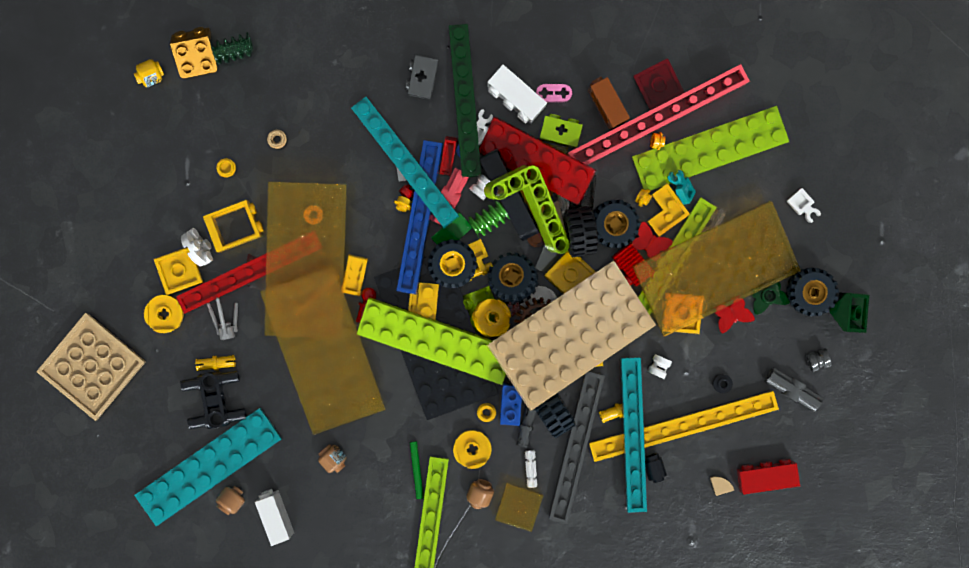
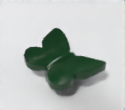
[750,280,790,315]

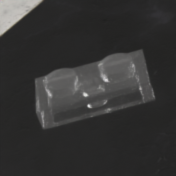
[699,208,728,245]

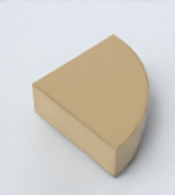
[710,476,734,496]

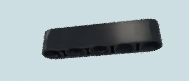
[480,149,540,241]

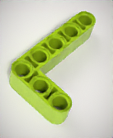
[484,165,570,254]

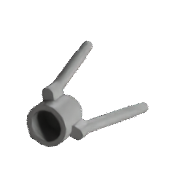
[207,297,238,340]

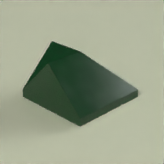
[829,292,870,333]

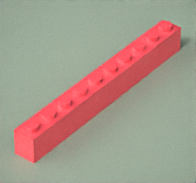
[567,64,750,165]

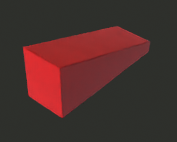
[439,136,458,176]

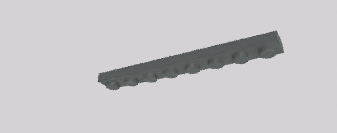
[549,371,605,524]

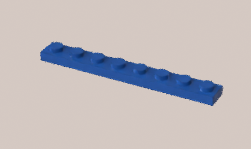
[396,140,443,295]

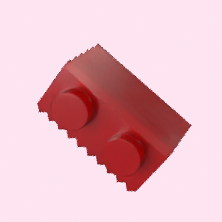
[611,242,654,287]

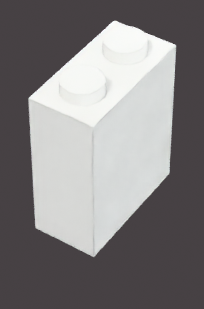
[255,489,294,546]

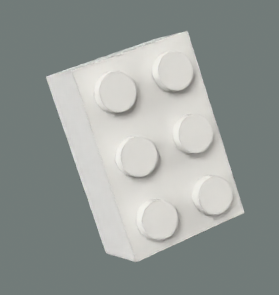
[487,65,547,124]

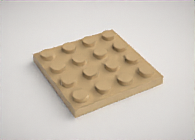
[36,313,146,421]

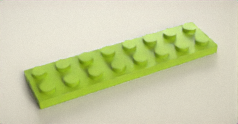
[632,106,789,191]
[357,297,506,385]

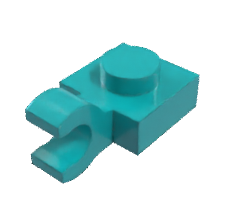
[668,170,696,205]

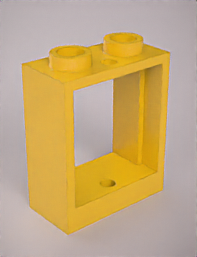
[203,200,264,253]

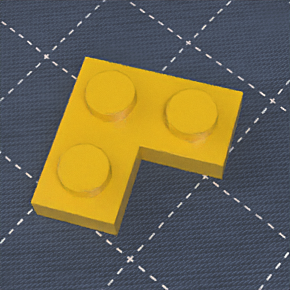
[647,183,690,237]

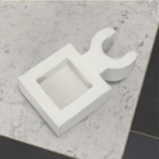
[477,109,493,146]
[787,188,821,223]

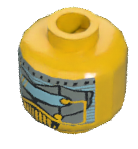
[133,59,164,87]

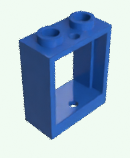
[500,382,522,426]

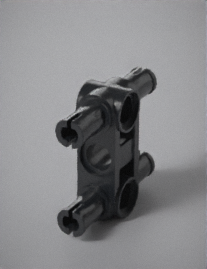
[180,371,247,429]

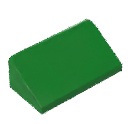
[431,212,472,245]

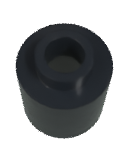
[645,453,667,483]

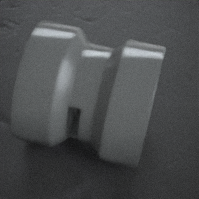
[806,348,831,372]

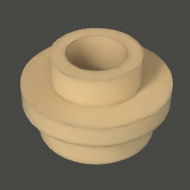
[267,130,287,149]

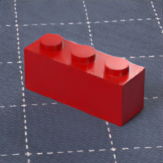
[737,459,800,495]

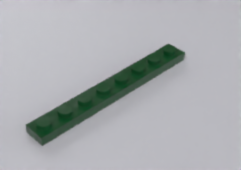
[449,24,481,178]

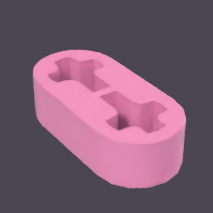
[536,84,572,102]

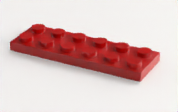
[479,117,597,205]

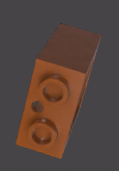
[588,76,630,131]

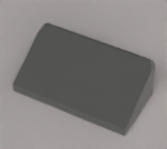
[535,241,560,273]

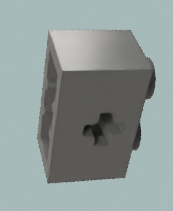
[405,55,439,100]

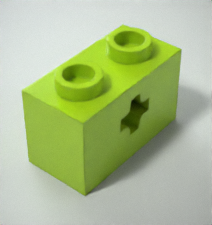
[539,114,583,149]

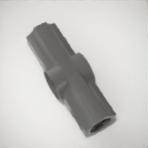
[765,368,824,412]

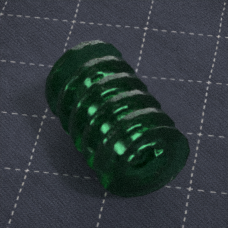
[210,32,253,65]

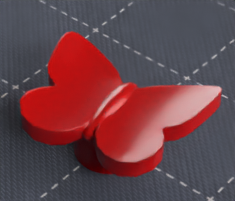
[632,222,673,260]
[715,298,755,333]

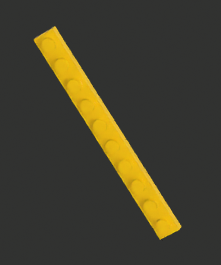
[589,391,779,462]

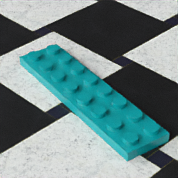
[134,407,283,526]

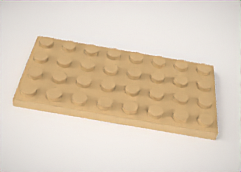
[487,261,656,411]

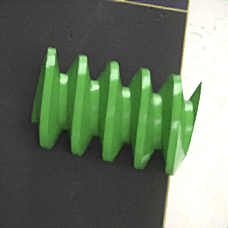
[468,200,510,237]

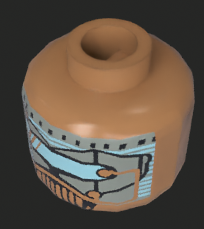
[318,444,347,473]

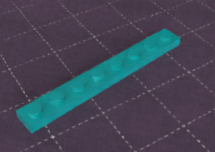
[351,97,459,228]
[620,357,647,513]

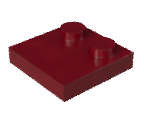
[633,58,685,110]

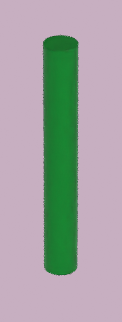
[410,441,424,499]

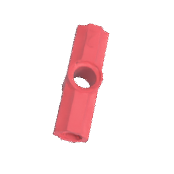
[430,168,469,225]

